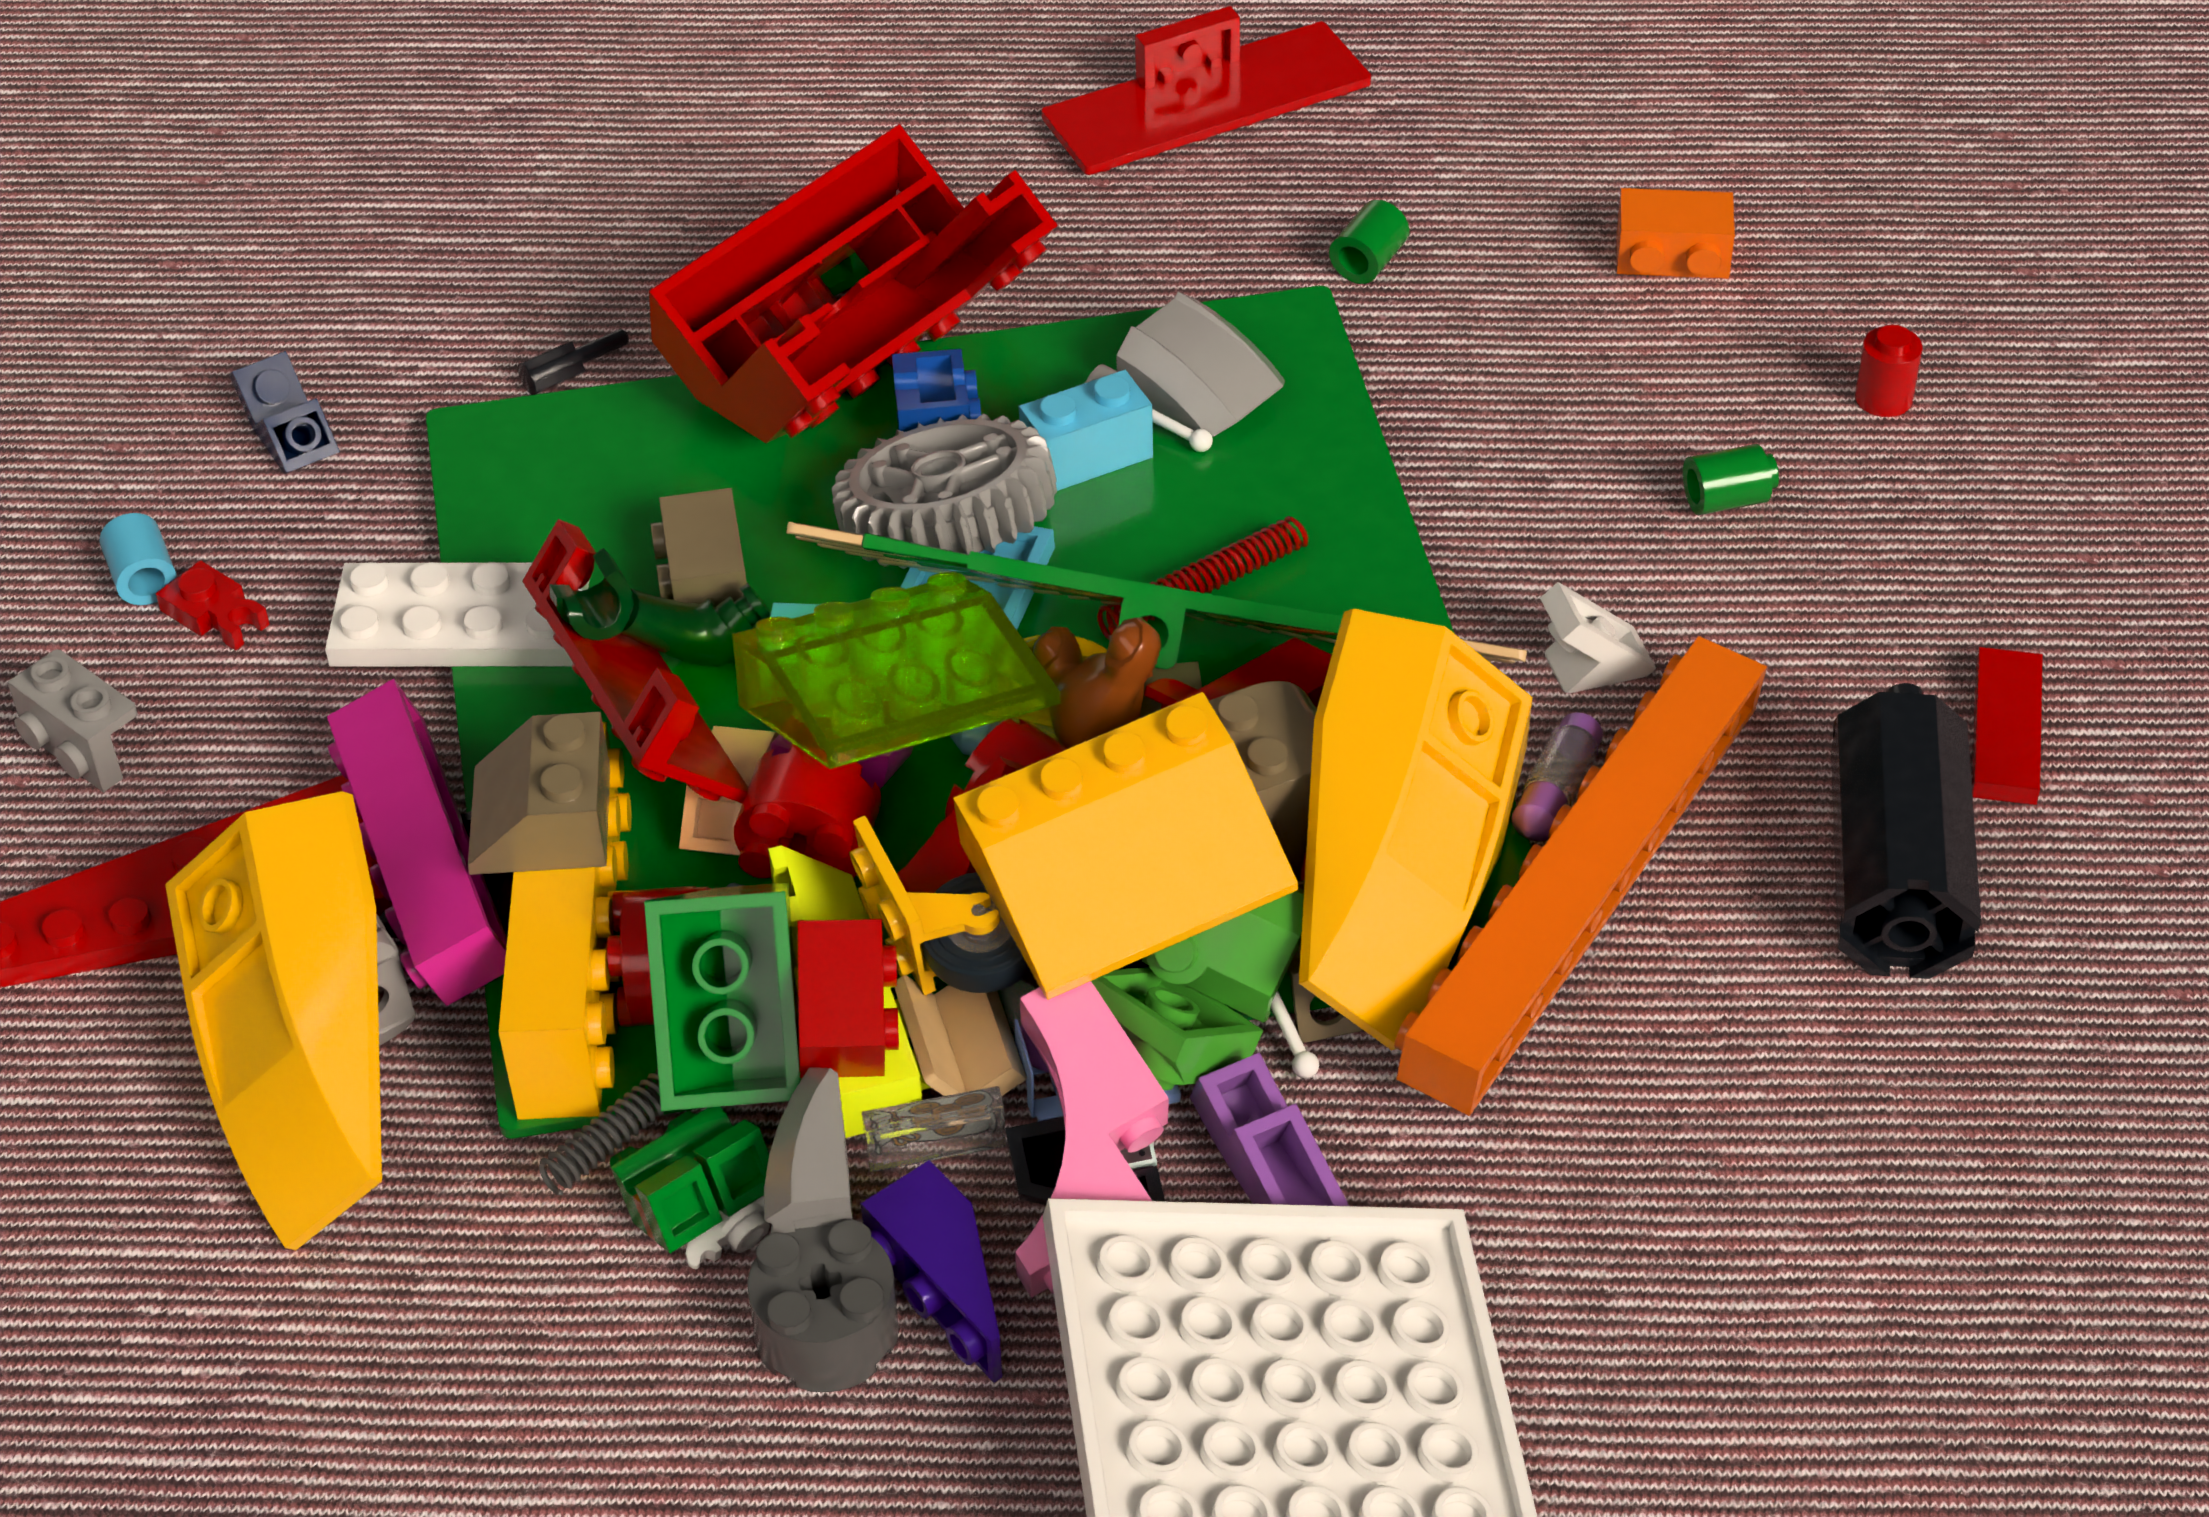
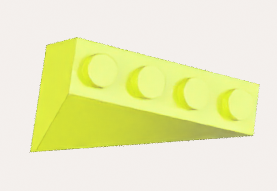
[768,845,931,1138]

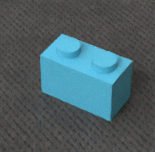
[1019,369,1153,491]

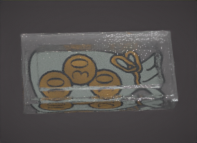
[862,1086,1006,1172]

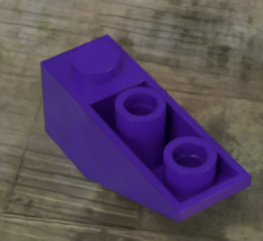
[861,1160,1002,1383]

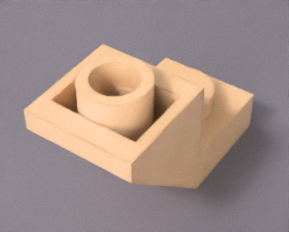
[679,726,779,856]

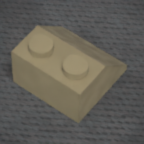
[468,712,610,875]

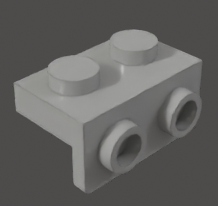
[7,649,137,793]

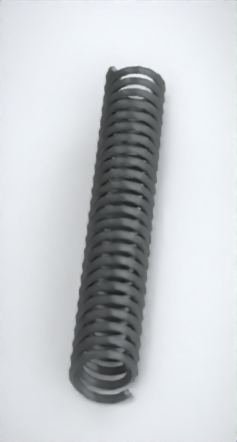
[539,1067,664,1195]

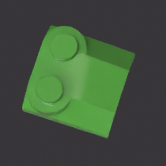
[1142,888,1304,1023]
[1091,967,1263,1090]

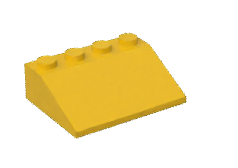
[953,692,1298,1000]

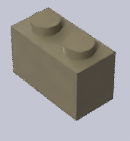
[651,488,747,606]

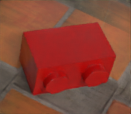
[798,919,899,1078]

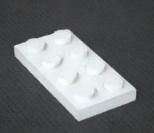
[325,562,590,667]

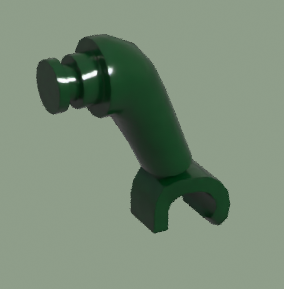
[549,548,771,667]

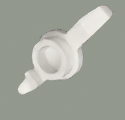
[685,1196,770,1269]

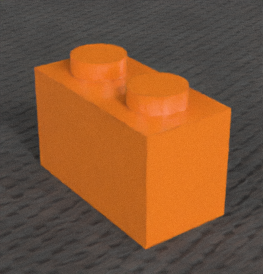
[1616,188,1735,279]

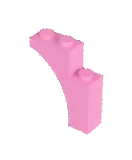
[1015,981,1169,1298]

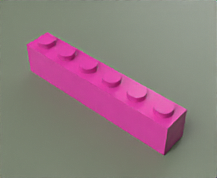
[327,678,507,1006]

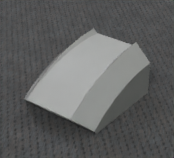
[1116,292,1285,437]
[764,1067,853,1234]

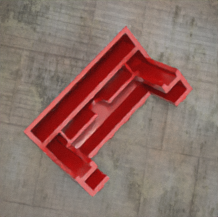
[649,124,1058,443]

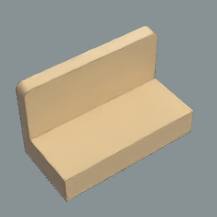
[894,975,1027,1102]

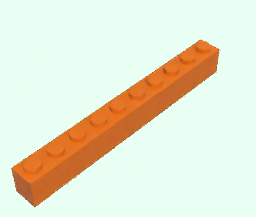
[1394,636,1767,1116]

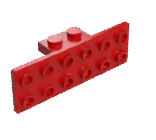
[1042,6,1371,175]

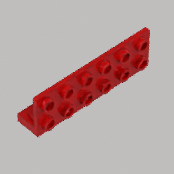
[522,519,748,803]

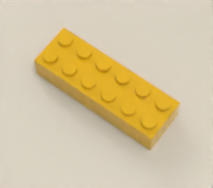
[498,722,632,1120]

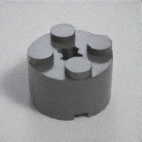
[747,1220,899,1392]

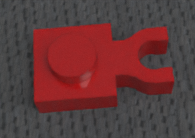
[155,560,270,651]

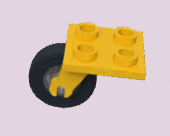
[849,816,1031,996]

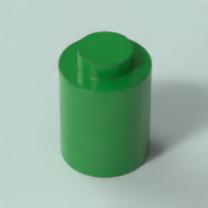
[1329,200,1410,284]
[1683,444,1779,516]

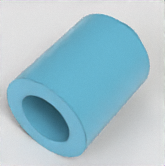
[99,513,177,605]

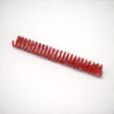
[1097,516,1309,640]

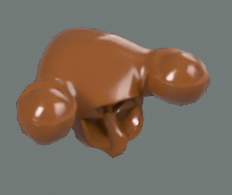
[1032,618,1161,748]

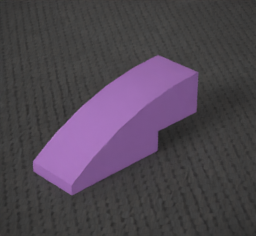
[1190,1052,1349,1206]

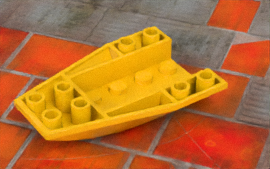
[1299,608,1533,1051]
[165,791,382,1250]

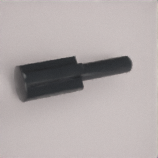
[518,329,629,395]

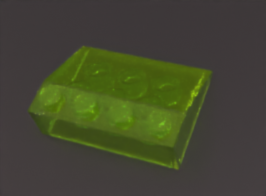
[732,572,1061,769]

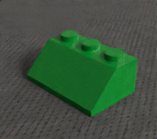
[644,882,802,1111]

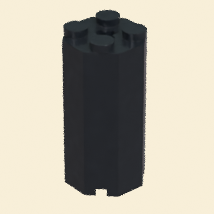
[1831,683,1981,979]

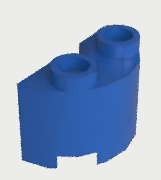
[892,349,981,432]

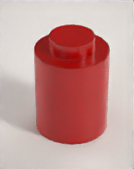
[1855,324,1923,417]

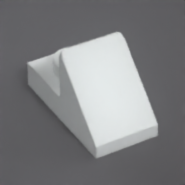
[1540,582,1656,693]

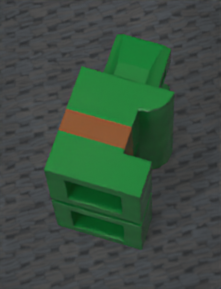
[609,1107,769,1254]

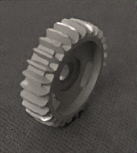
[831,413,1057,569]

